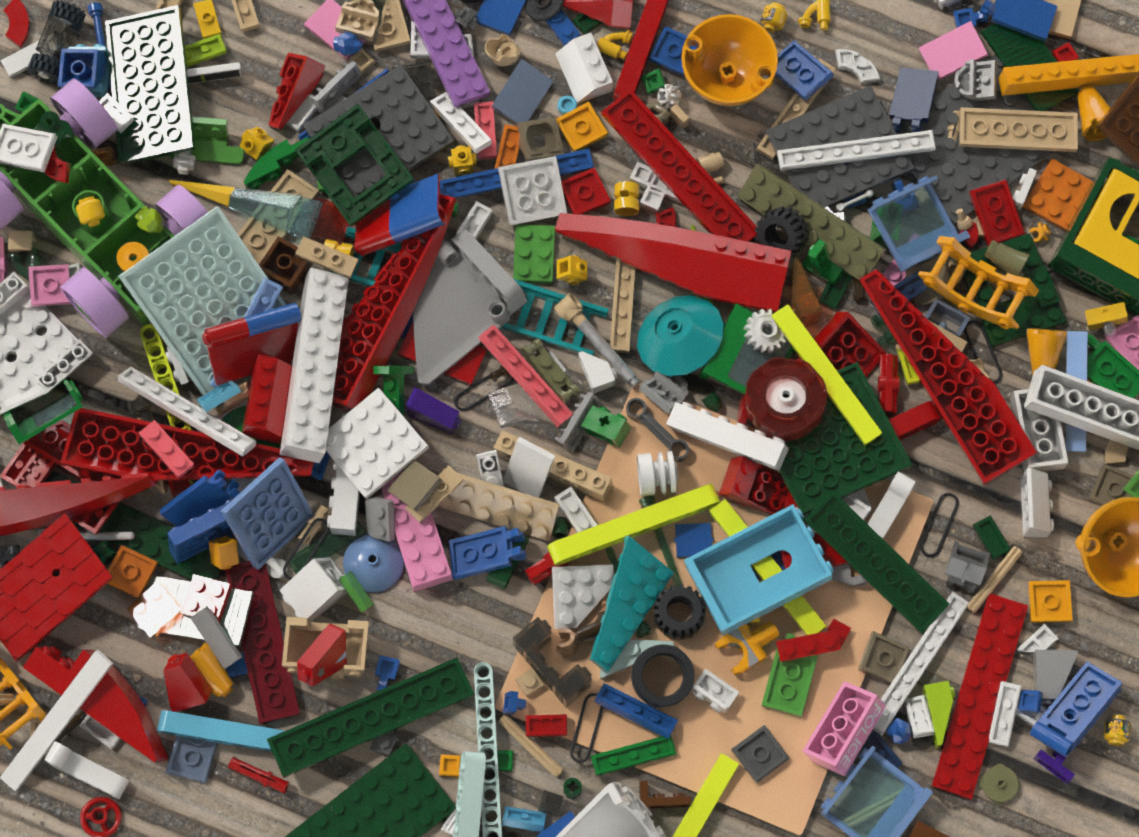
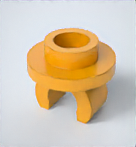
[1029,222,1051,243]

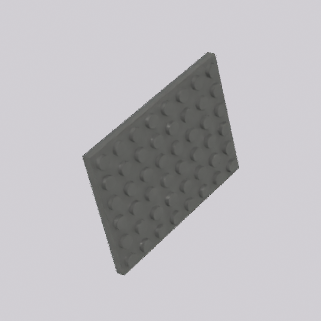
[896,54,1056,226]

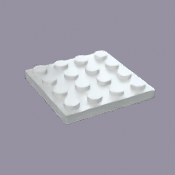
[326,388,429,500]

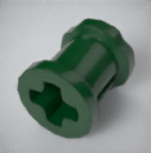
[563,778,582,799]

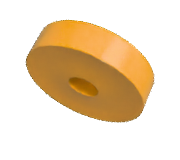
[117,242,149,272]

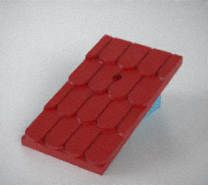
[0,513,113,663]

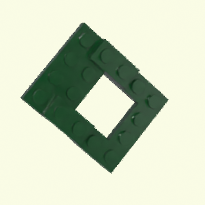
[295,103,415,227]
[956,233,1066,348]

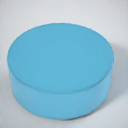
[557,96,577,115]

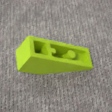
[922,681,955,749]

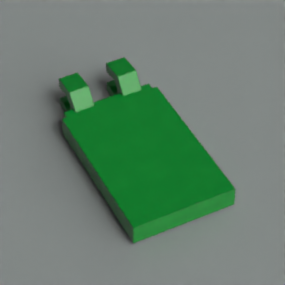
[1087,334,1139,399]

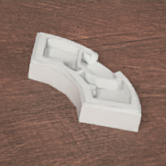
[835,49,880,85]

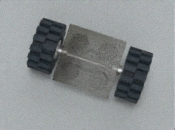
[27,0,86,84]

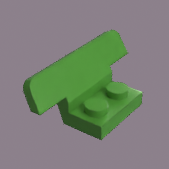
[169,117,245,164]

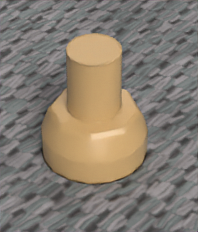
[956,209,973,230]

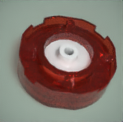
[745,357,827,441]

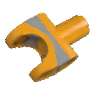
[715,621,780,675]

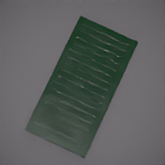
[980,24,1079,111]

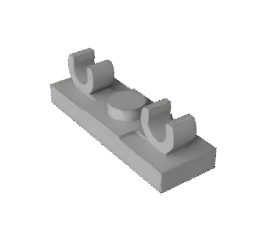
[310,61,361,113]
[555,392,602,453]

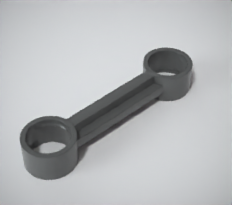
[626,398,689,462]

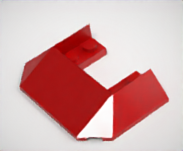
[0,420,121,535]

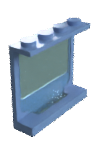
[868,175,970,272]
[820,746,933,837]

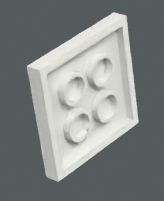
[498,156,567,225]

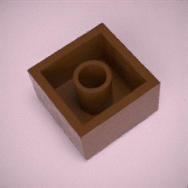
[259,236,313,295]

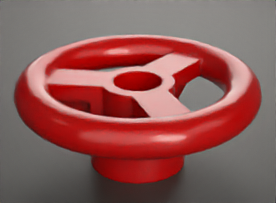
[80,797,122,837]

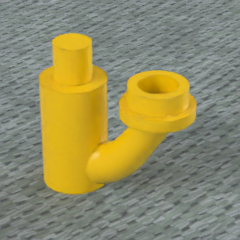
[798,0,831,31]
[597,29,633,60]

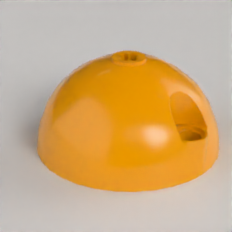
[681,14,778,106]
[1075,497,1139,597]

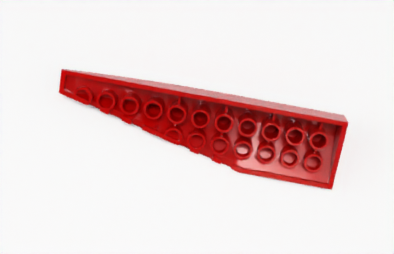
[332,194,456,412]

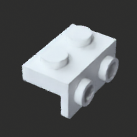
[691,669,739,713]

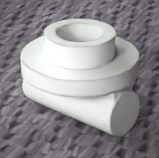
[266,557,287,578]

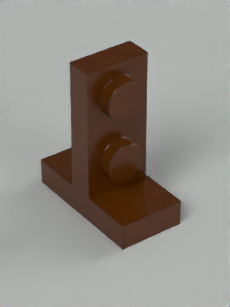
[639,781,691,817]

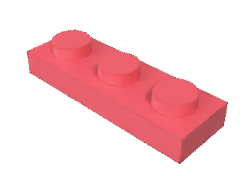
[474,101,497,160]
[139,420,194,479]

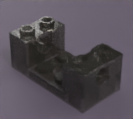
[513,617,592,708]

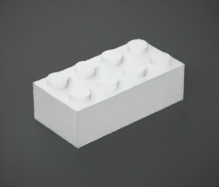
[1010,389,1068,472]

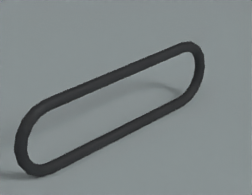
[964,320,1002,383]
[454,368,515,411]
[920,493,959,557]
[283,518,329,580]
[570,693,603,763]

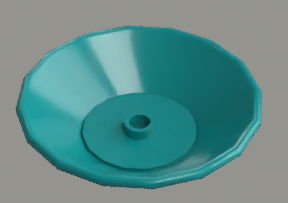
[637,295,724,376]

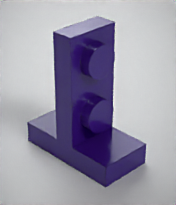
[1033,749,1075,784]

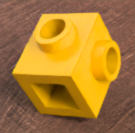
[239,127,275,160]
[448,145,477,176]
[557,255,587,285]

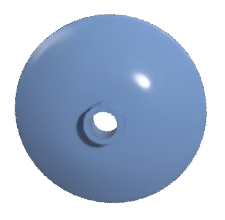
[343,534,404,593]

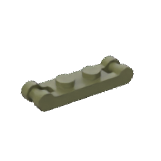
[521,339,580,404]

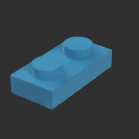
[502,806,547,832]

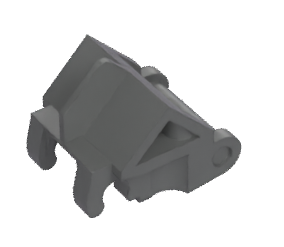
[945,541,990,594]

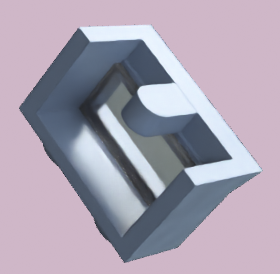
[925,298,971,337]

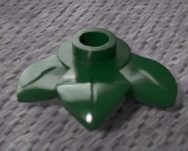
[34,111,73,151]

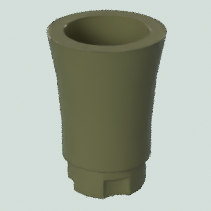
[984,240,1030,276]

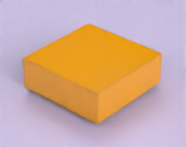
[439,754,461,777]

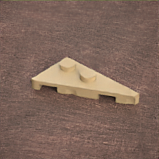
[374,0,411,52]

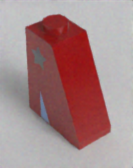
[297,623,347,686]

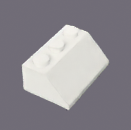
[555,33,613,104]
[1020,468,1054,537]

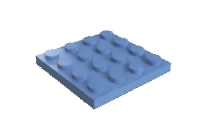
[221,457,314,570]

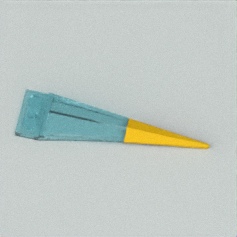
[169,180,322,239]

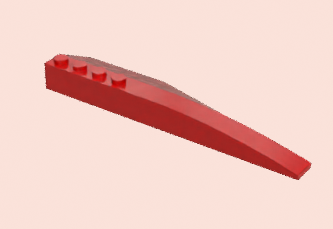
[555,213,791,312]
[859,269,1037,486]
[61,408,314,481]
[0,473,156,536]

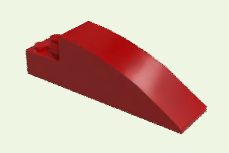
[23,646,169,763]

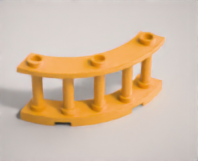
[918,236,1039,329]
[0,658,47,750]

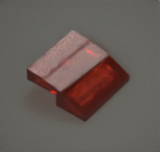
[301,197,349,245]

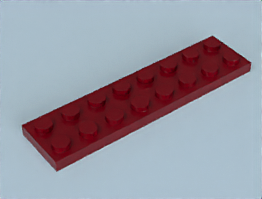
[225,561,301,725]

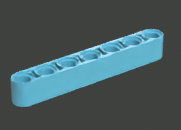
[157,710,284,752]

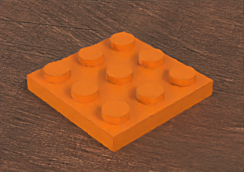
[1022,158,1103,232]

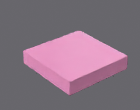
[28,264,71,307]

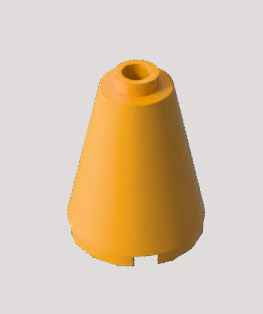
[1077,86,1110,141]
[1026,328,1067,377]
[190,642,234,698]

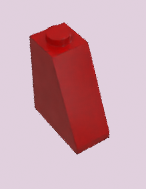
[163,653,213,712]

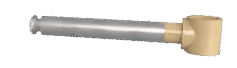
[555,293,640,388]

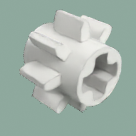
[657,84,681,108]
[173,151,196,175]

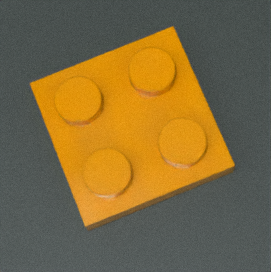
[556,102,608,152]
[1028,580,1073,623]

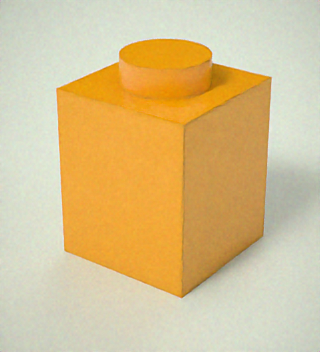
[209,536,239,570]

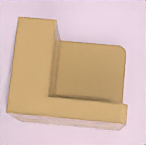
[8,231,36,256]

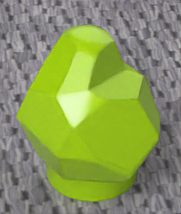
[135,206,164,233]

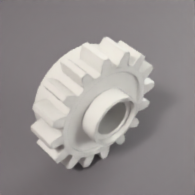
[744,309,786,353]

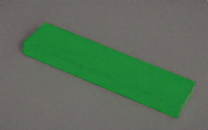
[591,735,676,777]

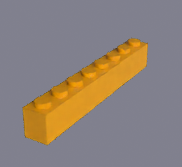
[998,54,1139,96]

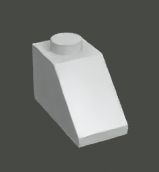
[578,351,618,394]

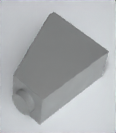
[1033,649,1078,706]

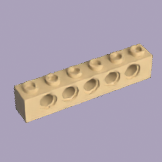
[493,430,613,502]

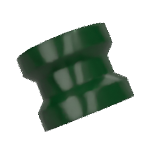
[92,540,117,565]

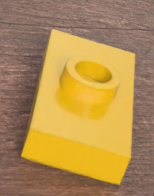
[193,0,222,39]

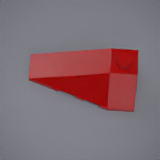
[562,0,634,29]
[268,52,325,129]

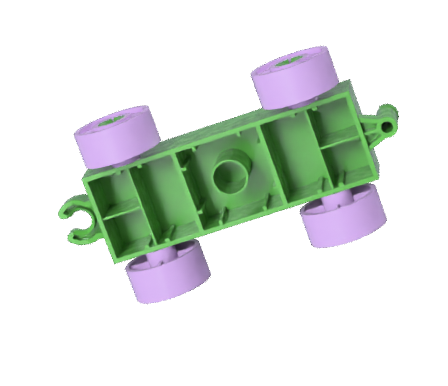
[0,78,208,338]

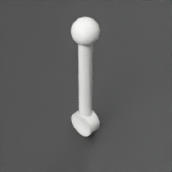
[836,190,873,212]

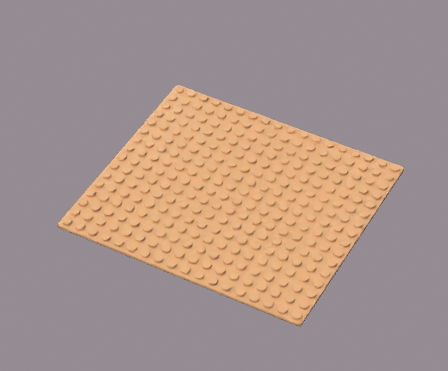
[495,383,933,835]

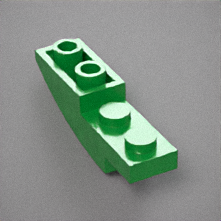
[243,137,309,192]

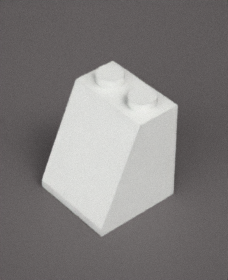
[279,557,348,621]

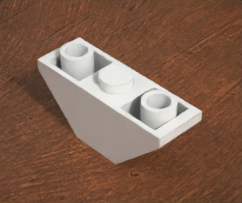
[476,450,504,487]

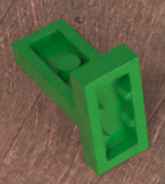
[801,239,845,286]
[373,366,414,414]

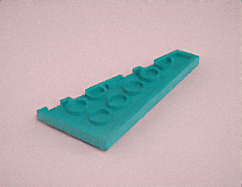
[590,535,674,672]

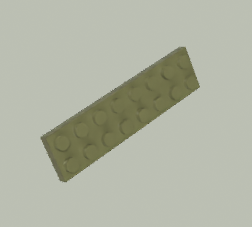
[737,163,886,280]

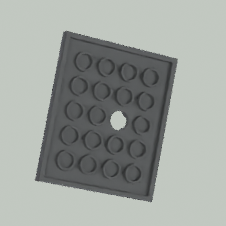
[303,65,454,198]
[766,85,914,207]

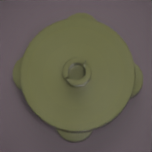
[978,764,1021,806]

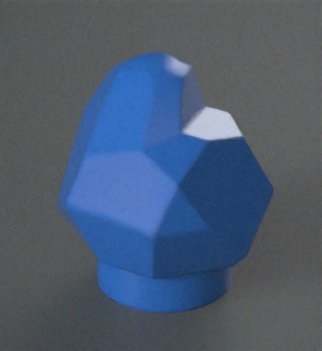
[333,32,363,56]
[886,718,912,744]

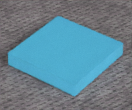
[196,381,241,412]

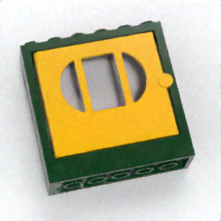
[1047,157,1139,316]

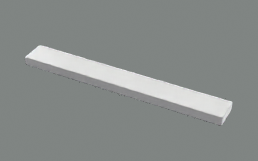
[777,130,936,171]
[118,367,256,456]
[873,592,969,736]
[0,650,114,791]

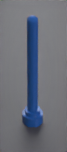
[87,3,112,91]

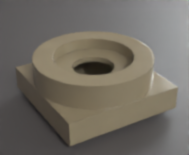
[517,117,564,162]

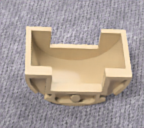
[282,617,369,680]

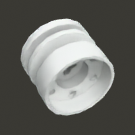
[637,451,678,496]

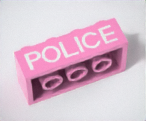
[803,681,886,777]

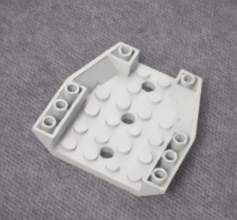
[0,272,93,415]

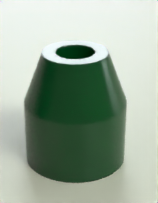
[701,391,722,412]
[552,517,569,539]

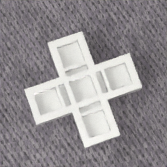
[629,162,682,213]

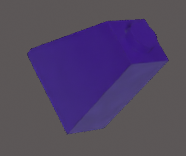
[406,387,462,434]

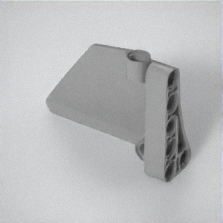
[413,229,527,385]

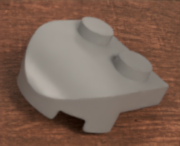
[955,59,997,101]
[639,371,689,414]
[365,495,395,542]

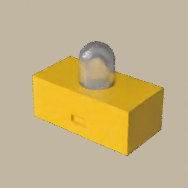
[1085,302,1128,337]

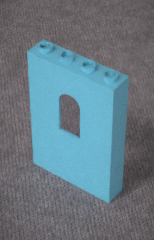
[684,504,834,636]

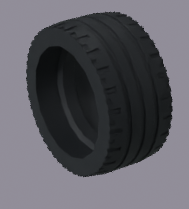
[631,644,695,707]

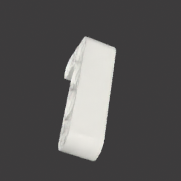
[868,471,916,539]
[45,742,129,799]

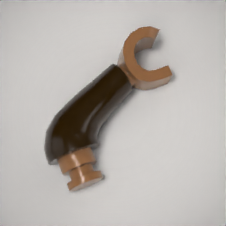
[556,600,607,657]

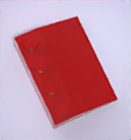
[788,311,886,385]
[242,354,292,444]

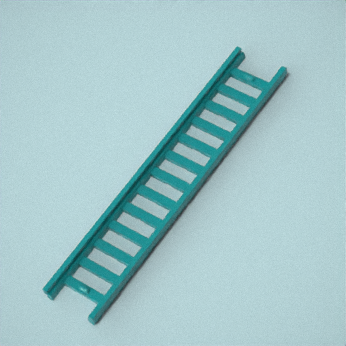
[330,226,609,356]

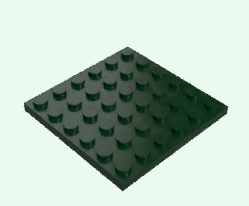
[749,362,912,516]

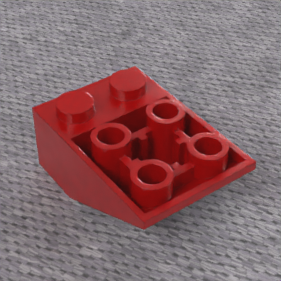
[718,456,788,515]

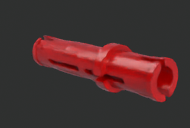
[228,756,290,794]

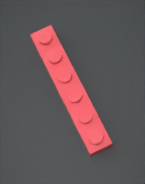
[478,325,573,428]

